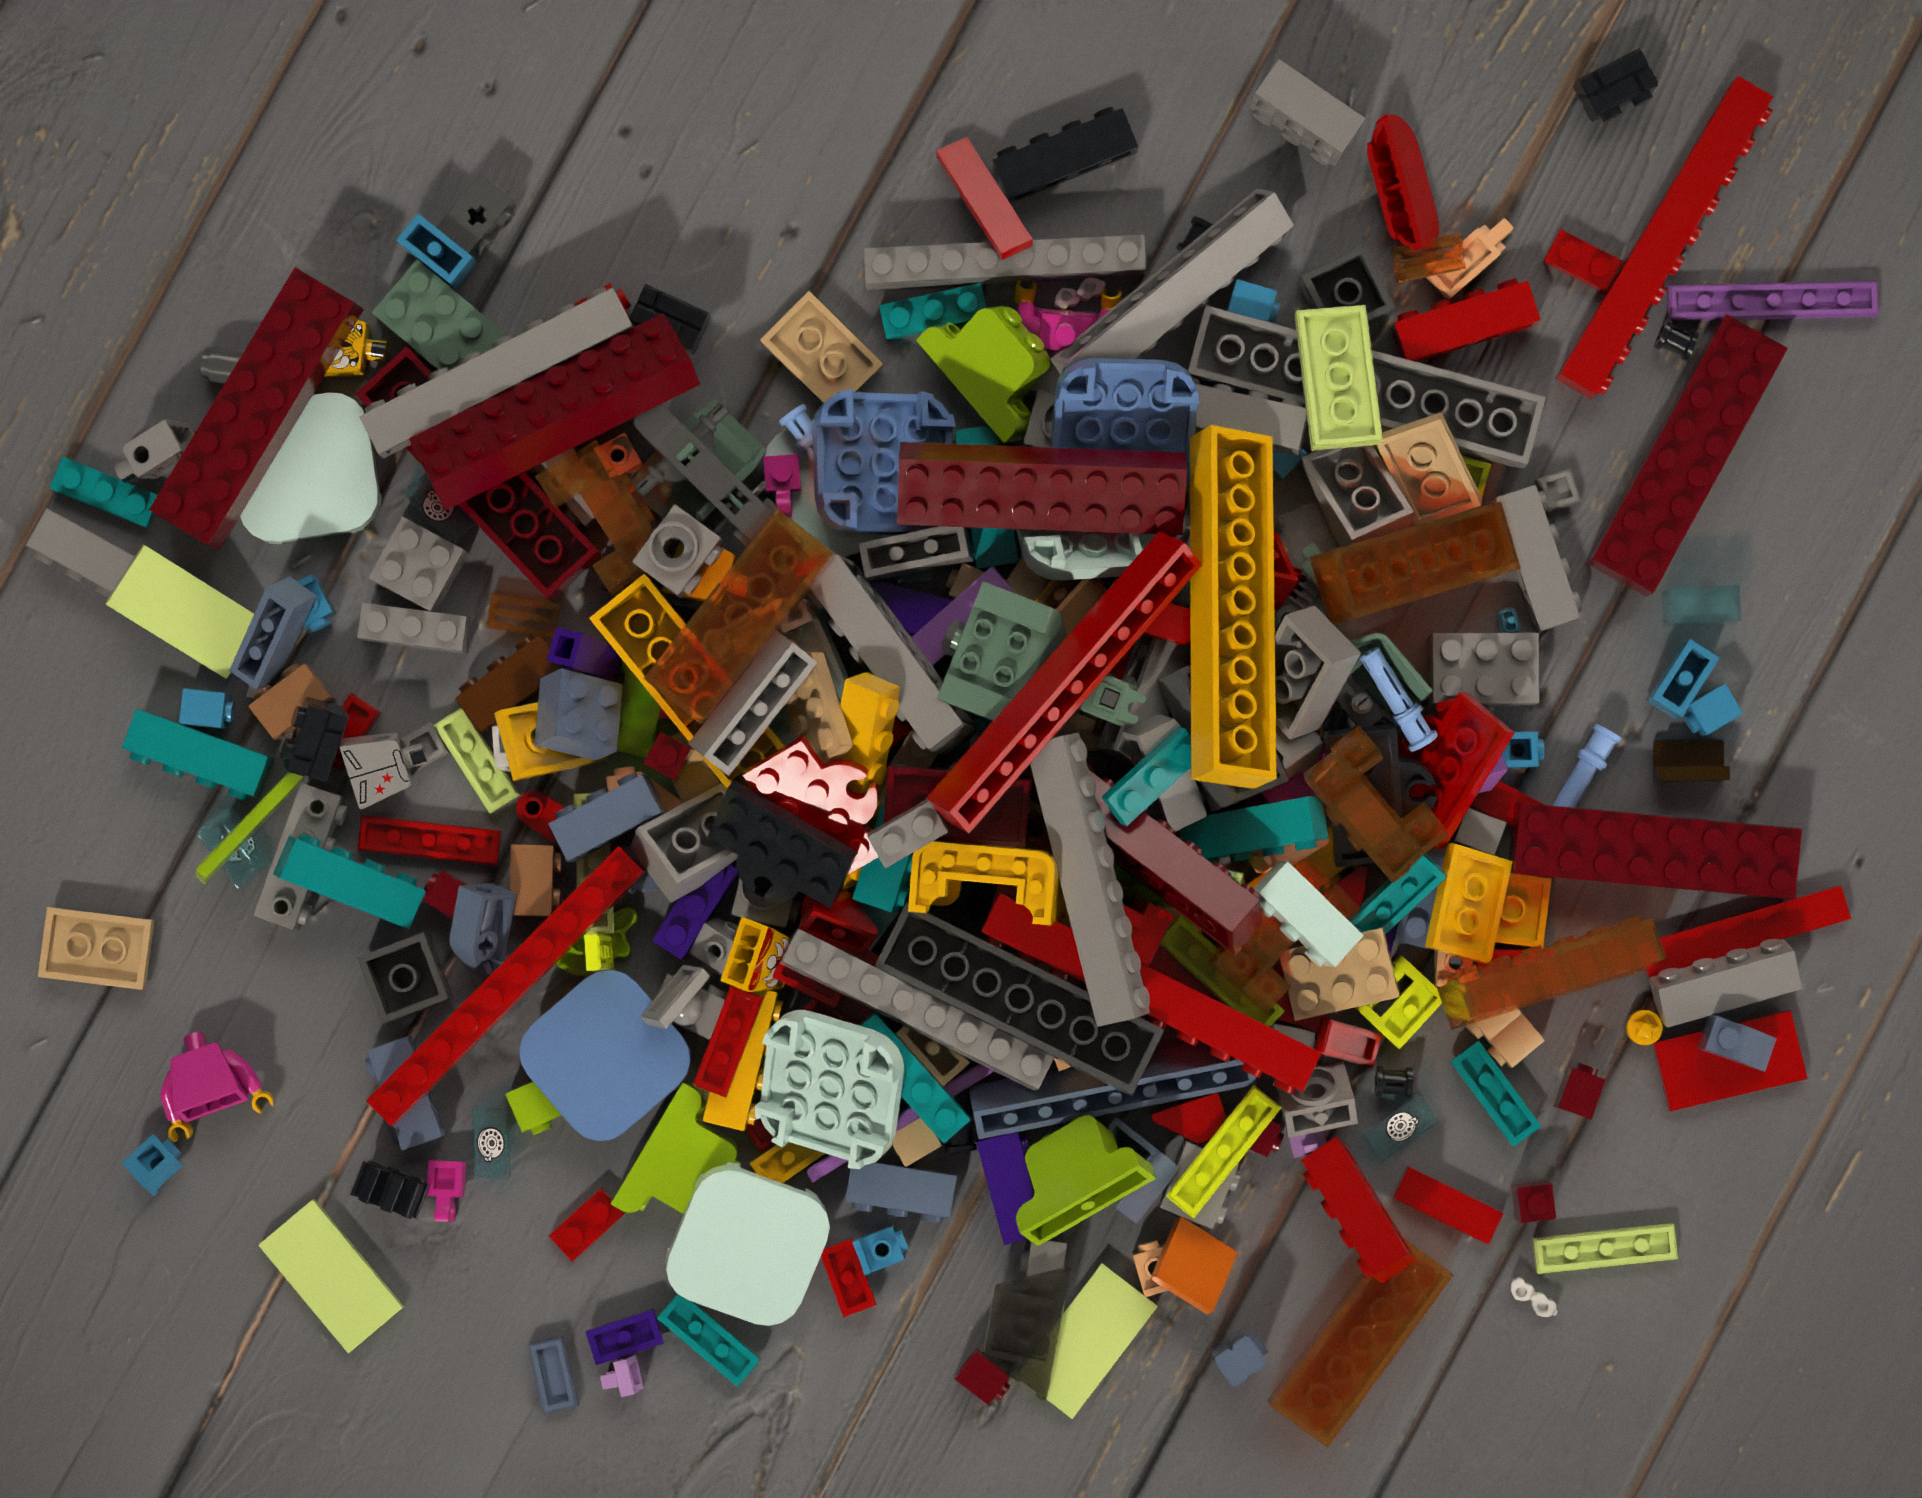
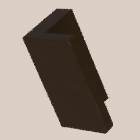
[1653,739,1730,782]

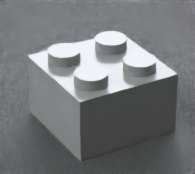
[369,516,469,612]

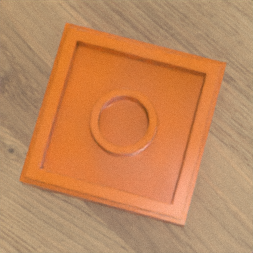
[1150,1217,1238,1315]

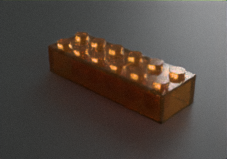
[1309,501,1521,625]
[643,509,836,724]
[1437,916,1666,1030]
[1267,1238,1454,1448]

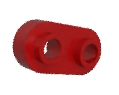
[516,791,565,844]

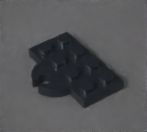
[1323,724,1437,867]
[708,780,858,908]

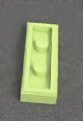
[433,707,520,814]

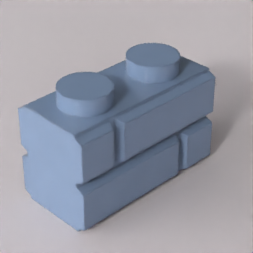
[1210,1329,1269,1387]

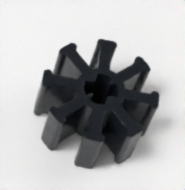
[350,1160,430,1219]

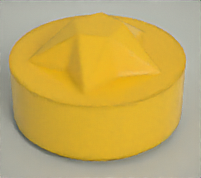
[1625,1010,1663,1045]

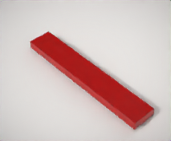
[1637,885,1851,978]

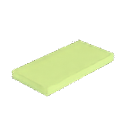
[1294,305,1383,451]
[105,544,254,679]
[258,1199,404,1354]
[1016,1262,1158,1419]

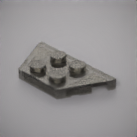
[982,1267,1071,1401]

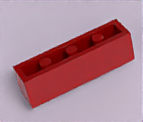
[1391,278,1541,362]
[1301,1137,1417,1283]

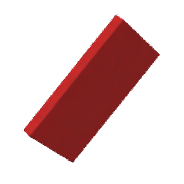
[1652,1010,1808,1111]

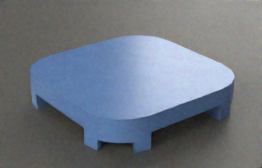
[1051,358,1200,484]
[812,389,956,535]
[519,970,692,1141]

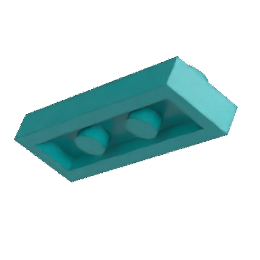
[879,283,987,341]
[49,456,157,529]
[1101,727,1191,826]
[1346,849,1447,934]
[1449,1040,1542,1147]
[657,1294,761,1387]

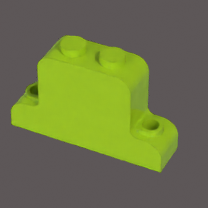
[916,306,1050,443]
[611,1079,741,1214]
[1016,1115,1156,1246]

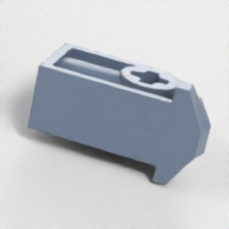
[450,883,517,979]

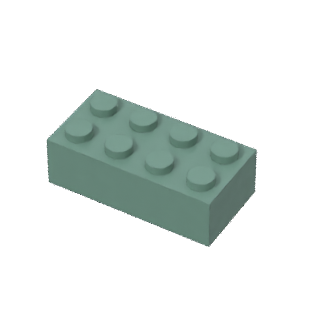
[372,259,507,371]

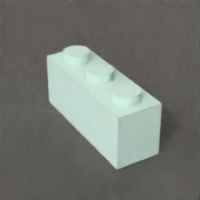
[1253,861,1364,967]

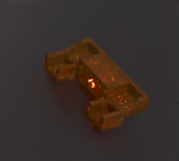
[535,440,672,597]
[1303,726,1448,883]
[1208,858,1361,1013]

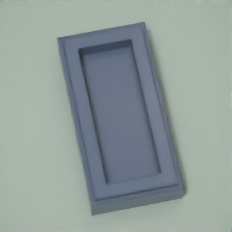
[528,1336,579,1414]

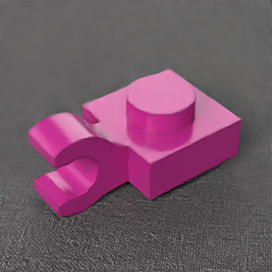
[763,454,801,517]
[426,1160,466,1222]

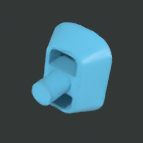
[1496,607,1521,633]

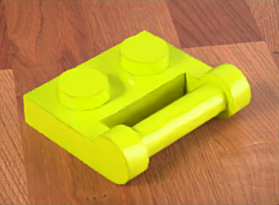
[1354,954,1447,1049]

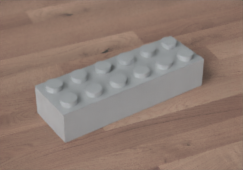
[805,555,979,755]

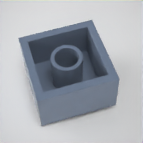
[534,668,623,761]
[1107,1117,1180,1224]

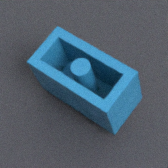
[396,214,478,290]
[1645,639,1720,720]

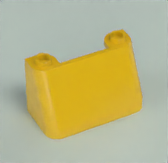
[908,840,1066,925]

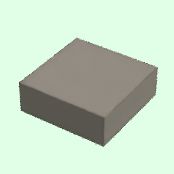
[1535,468,1581,513]
[401,722,450,770]

